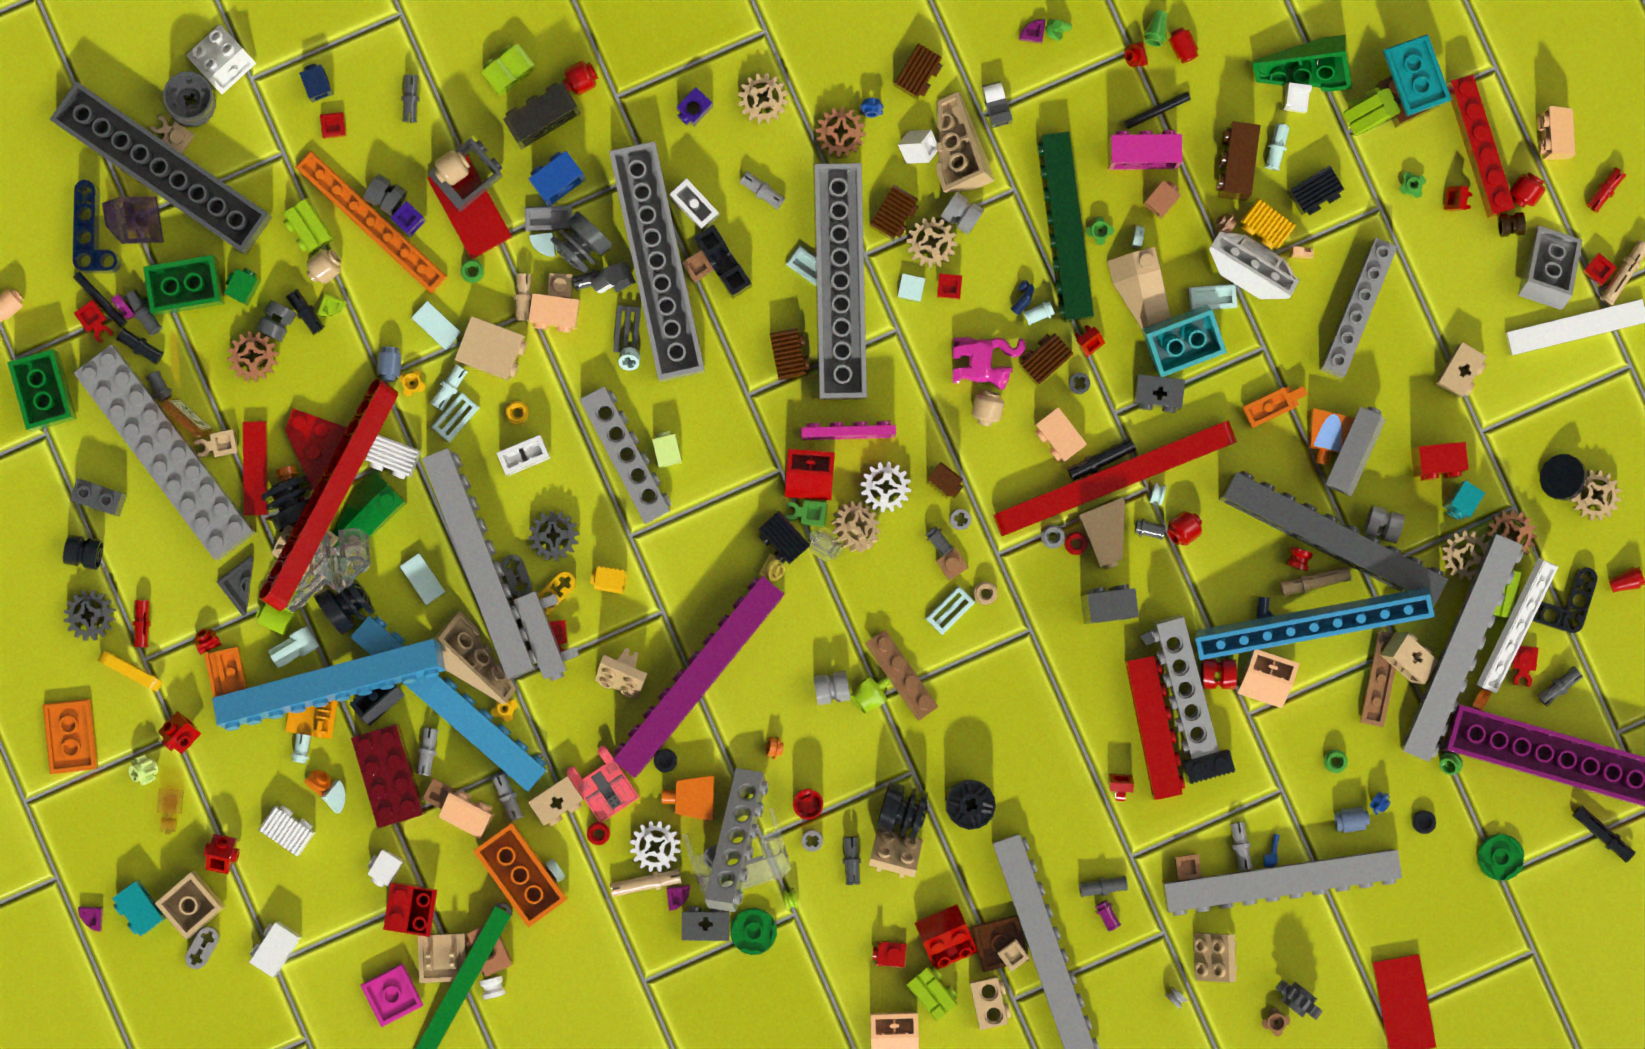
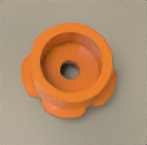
[276,465,298,481]
[765,737,784,760]

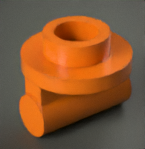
[304,770,332,797]

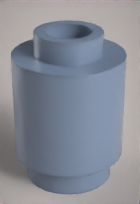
[377,347,402,382]
[1334,807,1370,833]

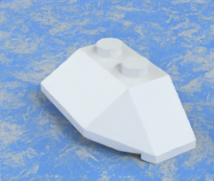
[1209,232,1299,299]

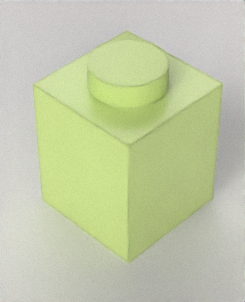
[652,431,682,468]

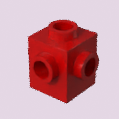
[158,711,201,754]
[204,834,240,875]

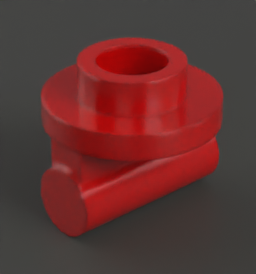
[1124,42,1149,67]
[193,629,222,655]

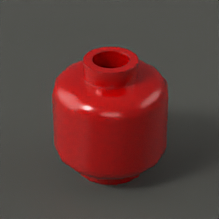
[562,61,599,95]
[1510,172,1546,208]
[1167,511,1202,546]

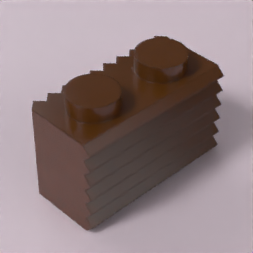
[893,43,943,100]
[870,185,919,241]
[770,328,810,381]
[1019,333,1073,386]
[927,462,964,499]

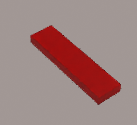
[243,421,269,516]

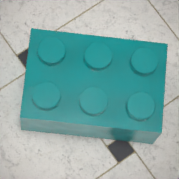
[1141,305,1227,377]

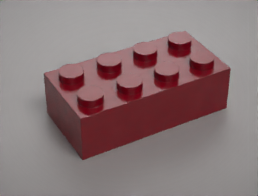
[351,724,426,828]

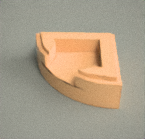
[1290,246,1314,259]

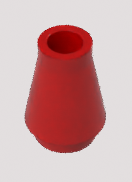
[1609,567,1645,593]

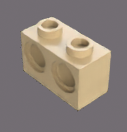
[969,976,1011,1030]

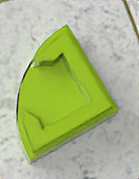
[316,293,347,317]

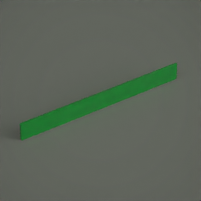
[416,906,512,1049]

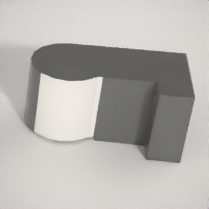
[982,81,1013,129]
[590,262,636,293]

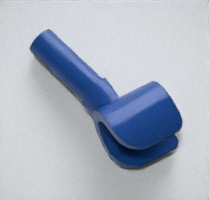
[1263,834,1280,867]

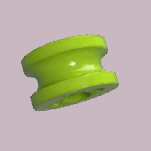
[783,888,799,911]

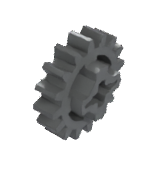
[528,510,580,561]
[64,590,116,641]
[1275,980,1323,1020]

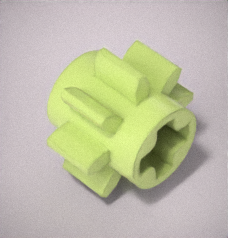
[128,754,158,786]

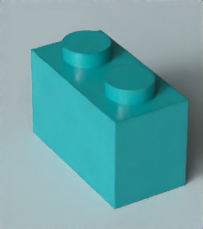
[1442,480,1485,520]
[112,880,167,936]

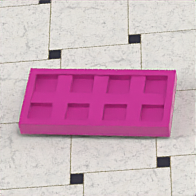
[801,421,896,440]

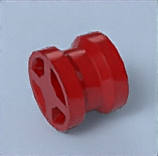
[1285,547,1313,572]

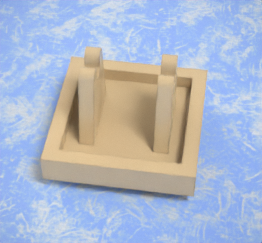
[595,648,647,699]
[869,829,923,878]
[418,933,467,983]
[1194,933,1237,982]

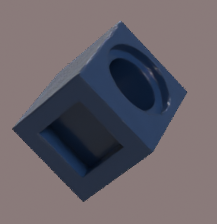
[299,64,334,103]

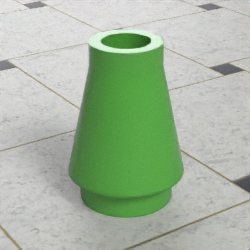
[1144,10,1168,47]

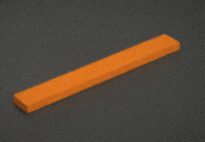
[295,150,447,294]

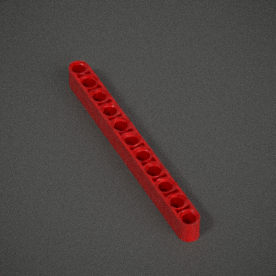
[259,378,398,611]
[993,420,1237,537]

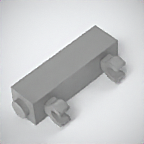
[1326,406,1386,497]
[513,591,579,681]

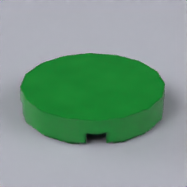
[1477,834,1524,881]
[730,908,777,955]

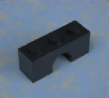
[694,225,752,299]

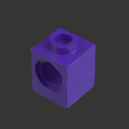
[676,87,713,127]
[390,201,426,237]

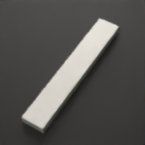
[1506,299,1645,356]
[1476,558,1558,693]

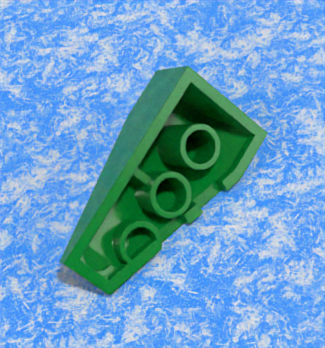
[1252,35,1352,92]
[325,469,407,568]

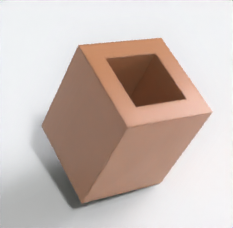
[1143,180,1181,219]

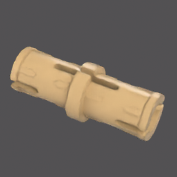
[514,273,532,321]

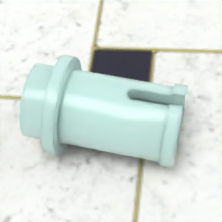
[1024,301,1055,325]
[291,733,311,764]

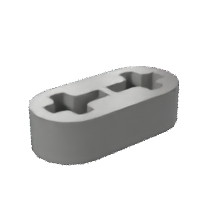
[185,927,220,969]

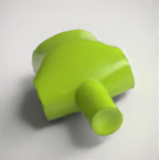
[850,675,891,714]

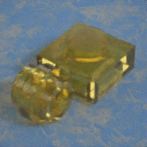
[157,789,184,835]

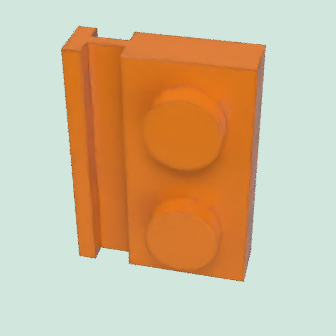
[204,647,248,698]

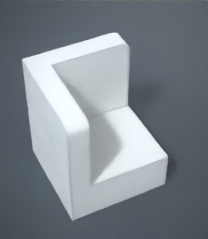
[1283,83,1312,113]
[898,130,938,163]

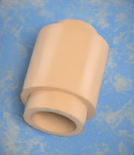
[0,289,24,323]

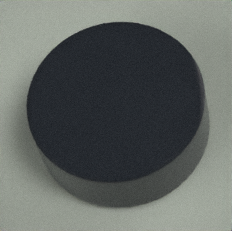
[654,749,678,773]
[1412,810,1436,834]

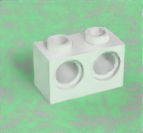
[497,435,551,476]

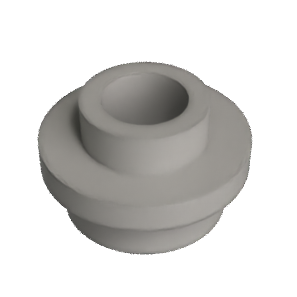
[1041,525,1065,548]

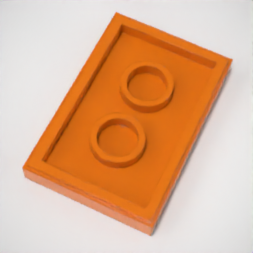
[43,699,98,774]

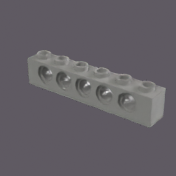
[1320,238,1398,378]
[579,387,672,525]
[1151,614,1219,760]
[705,768,769,912]

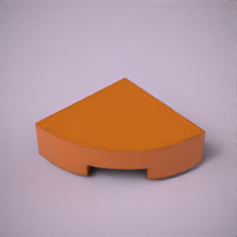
[1472,688,1492,711]

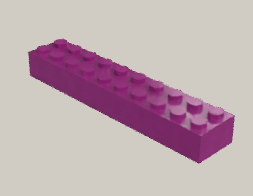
[613,576,785,778]
[1443,705,1645,807]

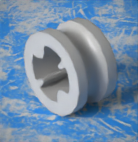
[949,509,971,530]
[802,829,823,852]
[1164,986,1188,1009]

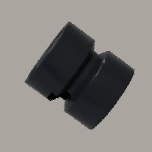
[63,534,104,570]

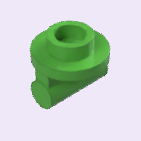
[1045,18,1072,41]

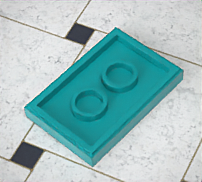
[1383,34,1452,117]

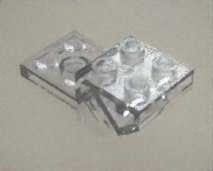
[286,528,371,613]

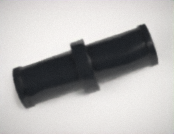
[286,289,325,336]
[116,328,164,365]

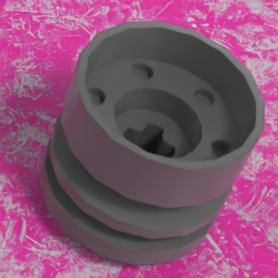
[163,72,216,127]
[550,211,613,274]

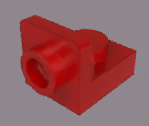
[872,941,907,968]

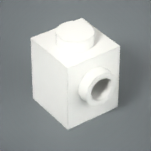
[367,849,404,887]

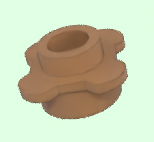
[1214,213,1237,234]
[1262,1008,1290,1036]

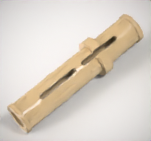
[1600,240,1645,306]
[1279,566,1352,597]
[610,868,682,897]

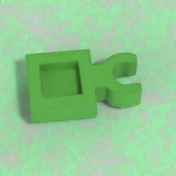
[785,500,828,527]

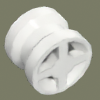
[479,975,506,999]

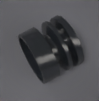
[261,476,312,533]
[314,571,375,635]
[945,779,996,830]
[876,781,928,840]

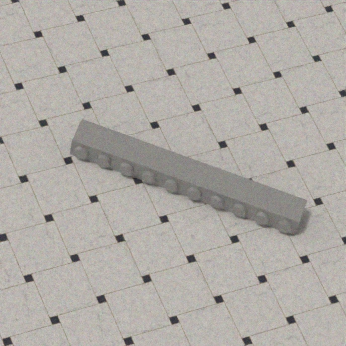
[1401,532,1524,762]
[992,833,1100,1049]
[1162,849,1402,916]

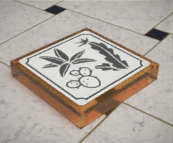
[162,398,213,437]

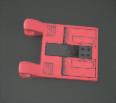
[566,745,639,822]

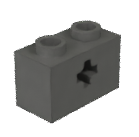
[1134,374,1185,413]
[70,478,127,517]
[682,906,730,941]

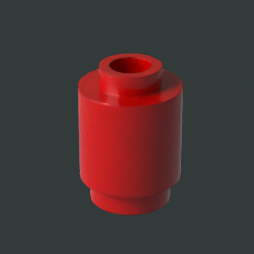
[1168,27,1199,64]

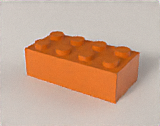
[473,822,568,928]

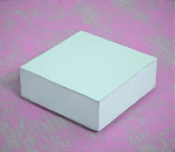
[898,274,925,302]

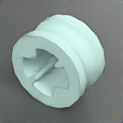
[619,347,640,371]
[1150,482,1167,505]

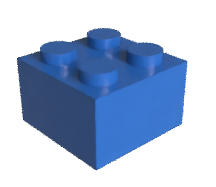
[528,151,586,207]

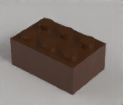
[1216,121,1261,201]

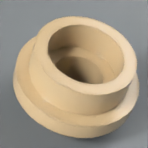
[974,581,997,605]

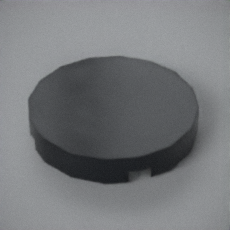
[1539,454,1587,501]

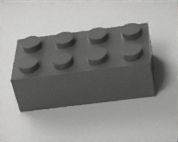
[1081,584,1139,624]

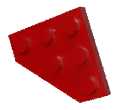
[285,408,347,490]

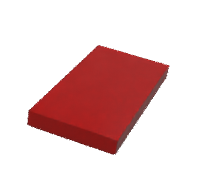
[427,156,513,259]
[1372,954,1437,1049]

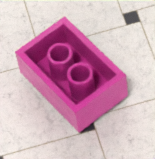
[1108,130,1183,170]

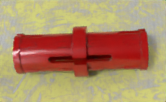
[1586,167,1626,213]
[132,600,151,647]

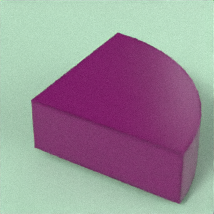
[1019,19,1046,44]
[111,294,135,320]
[667,885,690,911]
[78,906,103,932]

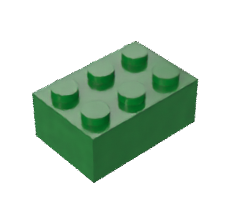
[143,255,225,316]
[7,349,77,432]

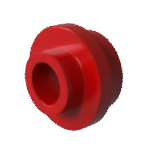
[1064,532,1088,555]
[587,822,610,845]

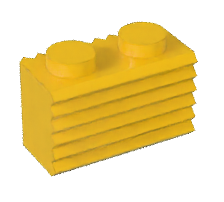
[1239,198,1296,250]
[590,565,627,594]

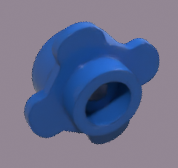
[860,98,883,118]
[1370,791,1391,815]

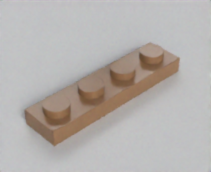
[865,630,938,721]
[1360,630,1396,727]

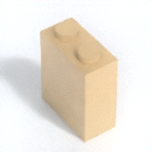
[455,316,528,381]

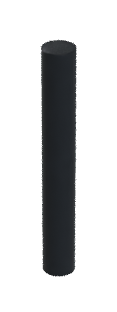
[1124,92,1191,129]
[73,271,128,328]

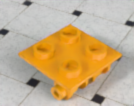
[285,700,338,739]

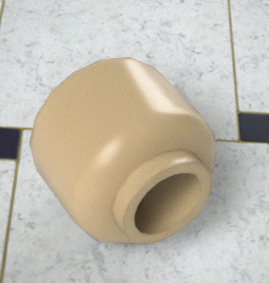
[434,150,470,185]
[307,249,342,284]
[971,390,1004,426]

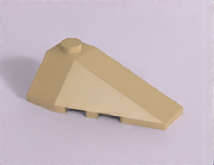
[937,92,995,193]
[1107,247,1170,329]
[432,611,516,705]

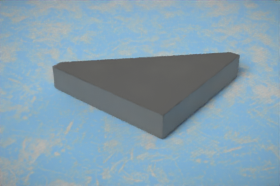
[217,555,254,616]

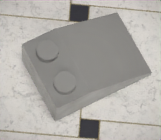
[1518,225,1582,310]

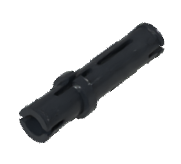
[1067,437,1136,482]
[1572,805,1636,863]

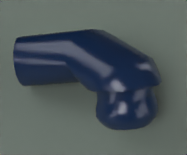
[1010,280,1034,315]
[1256,597,1274,619]

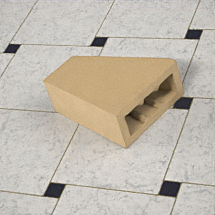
[1078,497,1125,570]

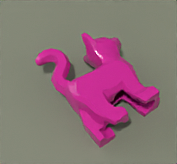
[953,337,1025,390]

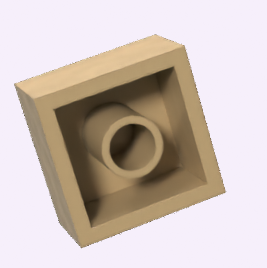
[155,871,226,939]

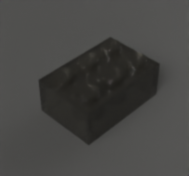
[503,83,581,150]

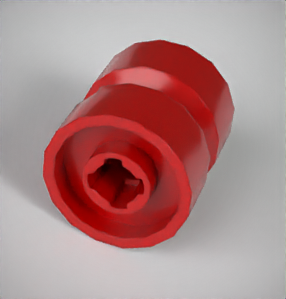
[1201,659,1237,689]
[793,788,824,820]

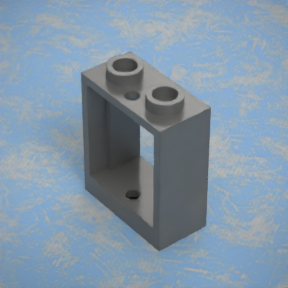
[428,138,503,212]

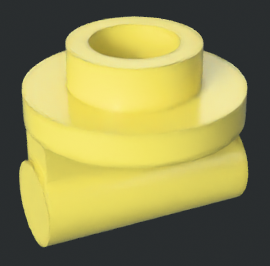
[759,554,785,581]

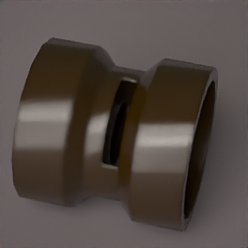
[1498,212,1526,237]

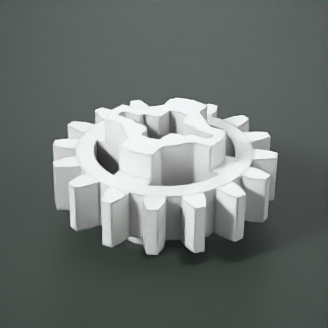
[861,462,911,513]
[630,821,681,872]

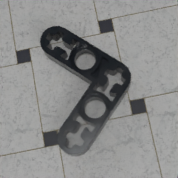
[1532,567,1598,633]

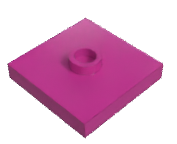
[360,963,424,1027]

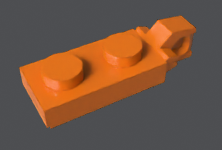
[1242,386,1308,428]

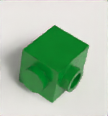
[224,267,261,306]

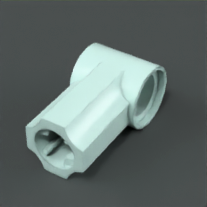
[268,626,319,668]

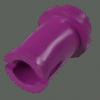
[1095,900,1121,932]

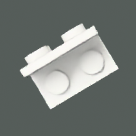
[186,25,256,94]

